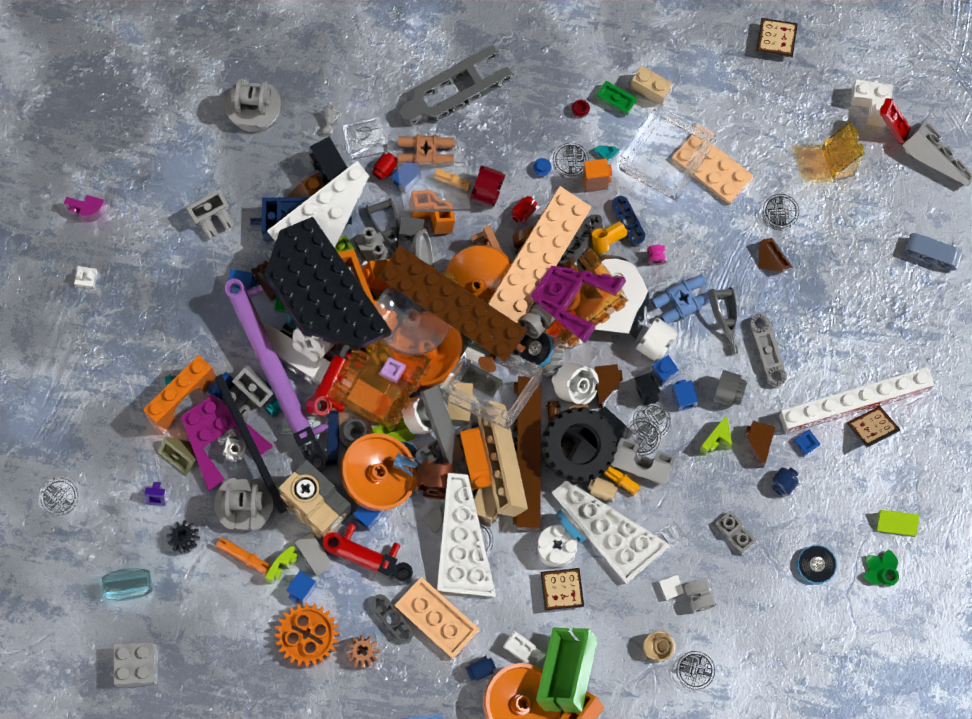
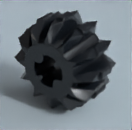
[166,520,200,554]

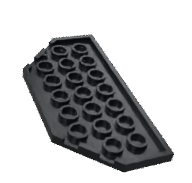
[265,217,392,350]

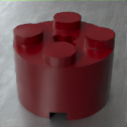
[469,165,506,208]

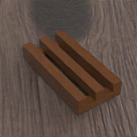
[251,260,277,301]

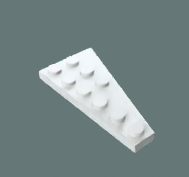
[437,473,496,597]
[552,480,672,584]

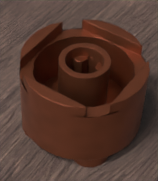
[415,460,456,500]

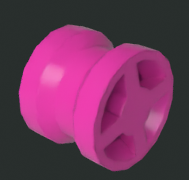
[647,245,667,265]

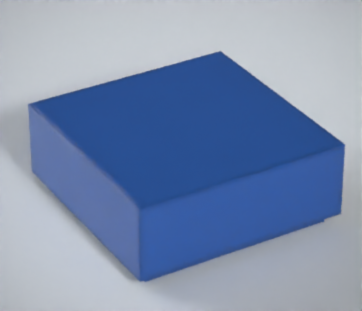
[793,429,821,457]

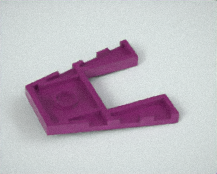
[531,266,626,343]
[181,394,273,491]

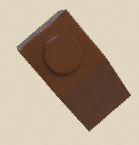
[287,173,325,197]
[594,364,623,409]
[744,421,775,468]

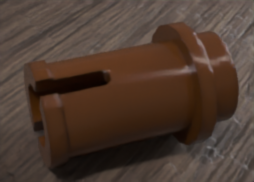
[546,401,561,423]

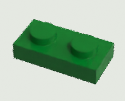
[596,81,638,116]

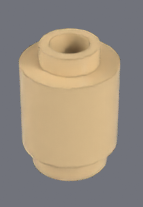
[588,477,618,502]

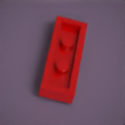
[880,98,911,143]

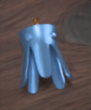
[390,453,420,477]

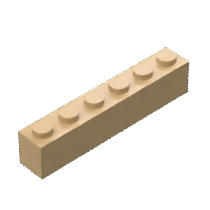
[476,401,528,517]

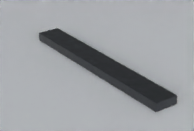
[215,374,289,518]

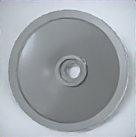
[410,229,434,268]

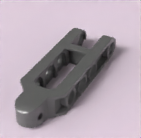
[400,45,514,126]

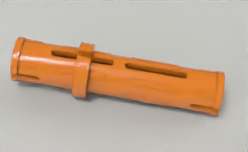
[215,537,272,576]

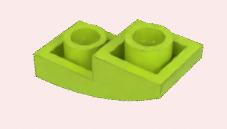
[265,546,298,584]

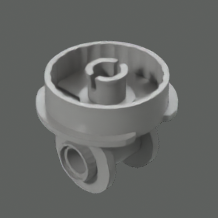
[225,78,281,132]
[214,478,273,532]

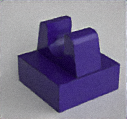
[145,482,167,506]

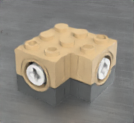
[279,460,353,539]

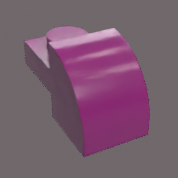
[64,195,107,222]

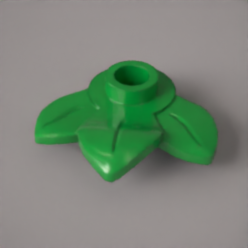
[864,549,899,586]

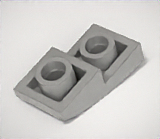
[716,511,757,556]
[294,532,333,576]

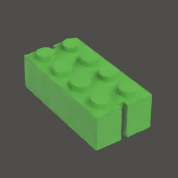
[536,627,598,713]

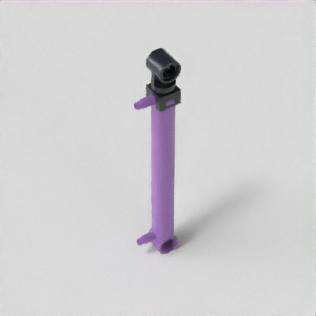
[225,279,329,472]

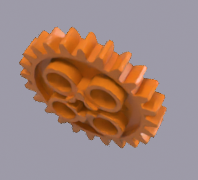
[275,603,340,668]

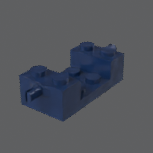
[250,197,352,241]

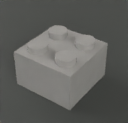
[114,642,158,688]

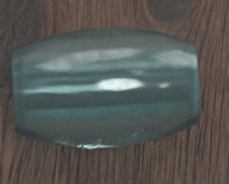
[102,568,153,601]

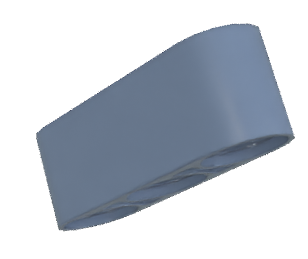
[904,233,962,271]

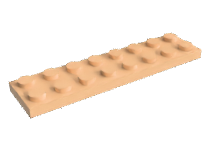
[487,186,591,325]

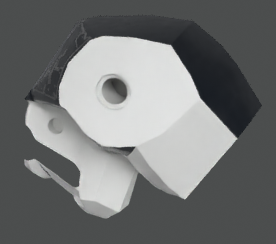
[566,252,649,341]

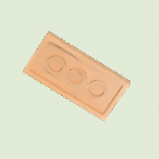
[672,131,754,205]
[394,577,480,660]

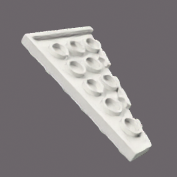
[268,161,369,248]

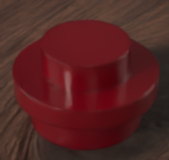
[571,99,590,118]

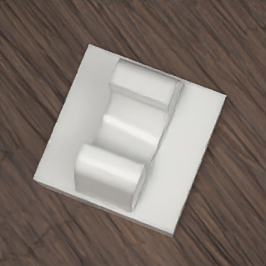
[74,266,98,289]

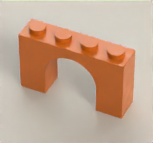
[143,355,216,434]

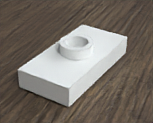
[502,631,546,667]

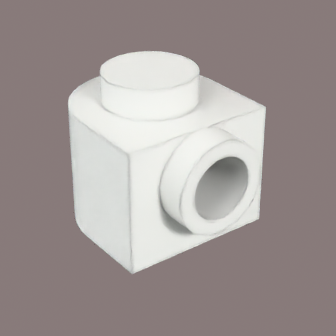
[223,437,246,462]

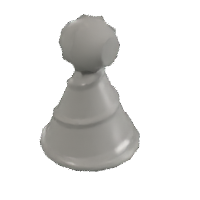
[322,106,341,135]

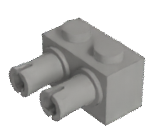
[186,189,236,240]
[354,227,393,262]
[230,365,274,418]

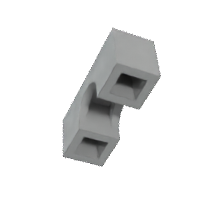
[611,437,676,485]

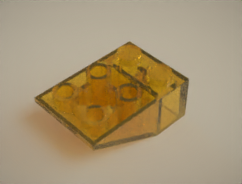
[822,121,865,182]

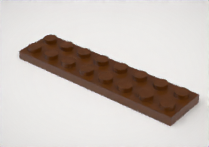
[378,245,528,363]

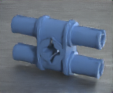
[651,274,710,324]

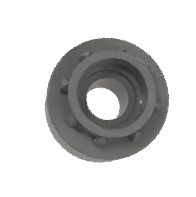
[713,370,747,407]
[339,416,373,450]

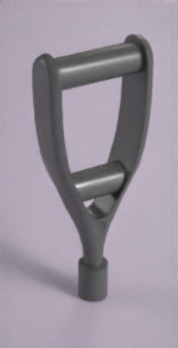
[366,198,399,252]
[708,287,738,355]

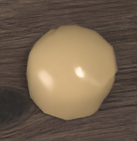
[643,631,675,661]

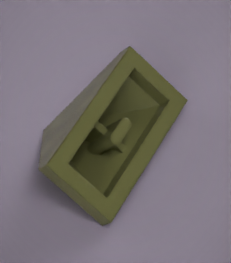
[157,437,196,476]

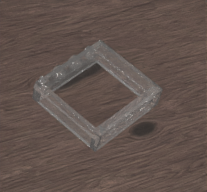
[618,104,716,202]
[440,341,543,430]

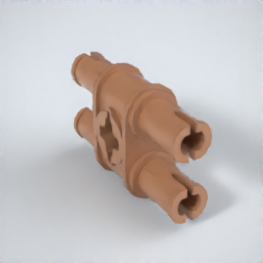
[398,134,455,168]

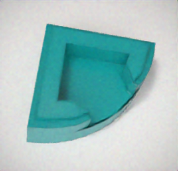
[593,145,620,163]

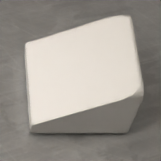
[465,342,491,363]

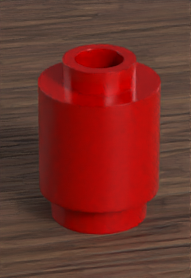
[371,152,398,181]
[511,196,538,223]

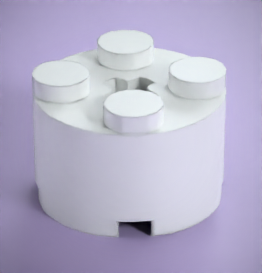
[636,317,679,362]
[292,328,335,362]
[552,362,599,404]
[402,395,448,435]
[537,525,577,568]

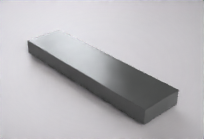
[420,385,465,464]

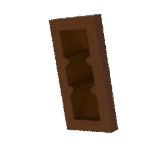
[758,238,793,272]

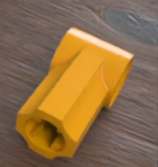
[592,221,627,254]

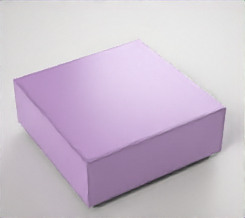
[379,357,406,383]

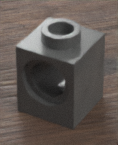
[399,216,428,242]

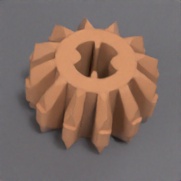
[346,635,380,669]

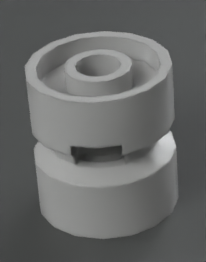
[519,303,555,338]
[684,578,717,613]

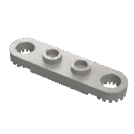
[750,314,787,387]

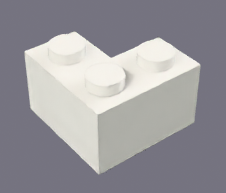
[851,79,893,127]

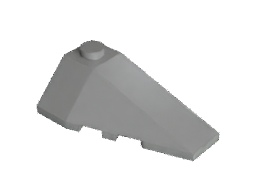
[902,119,972,186]

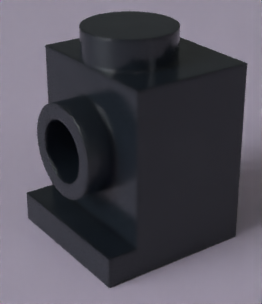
[634,372,660,406]

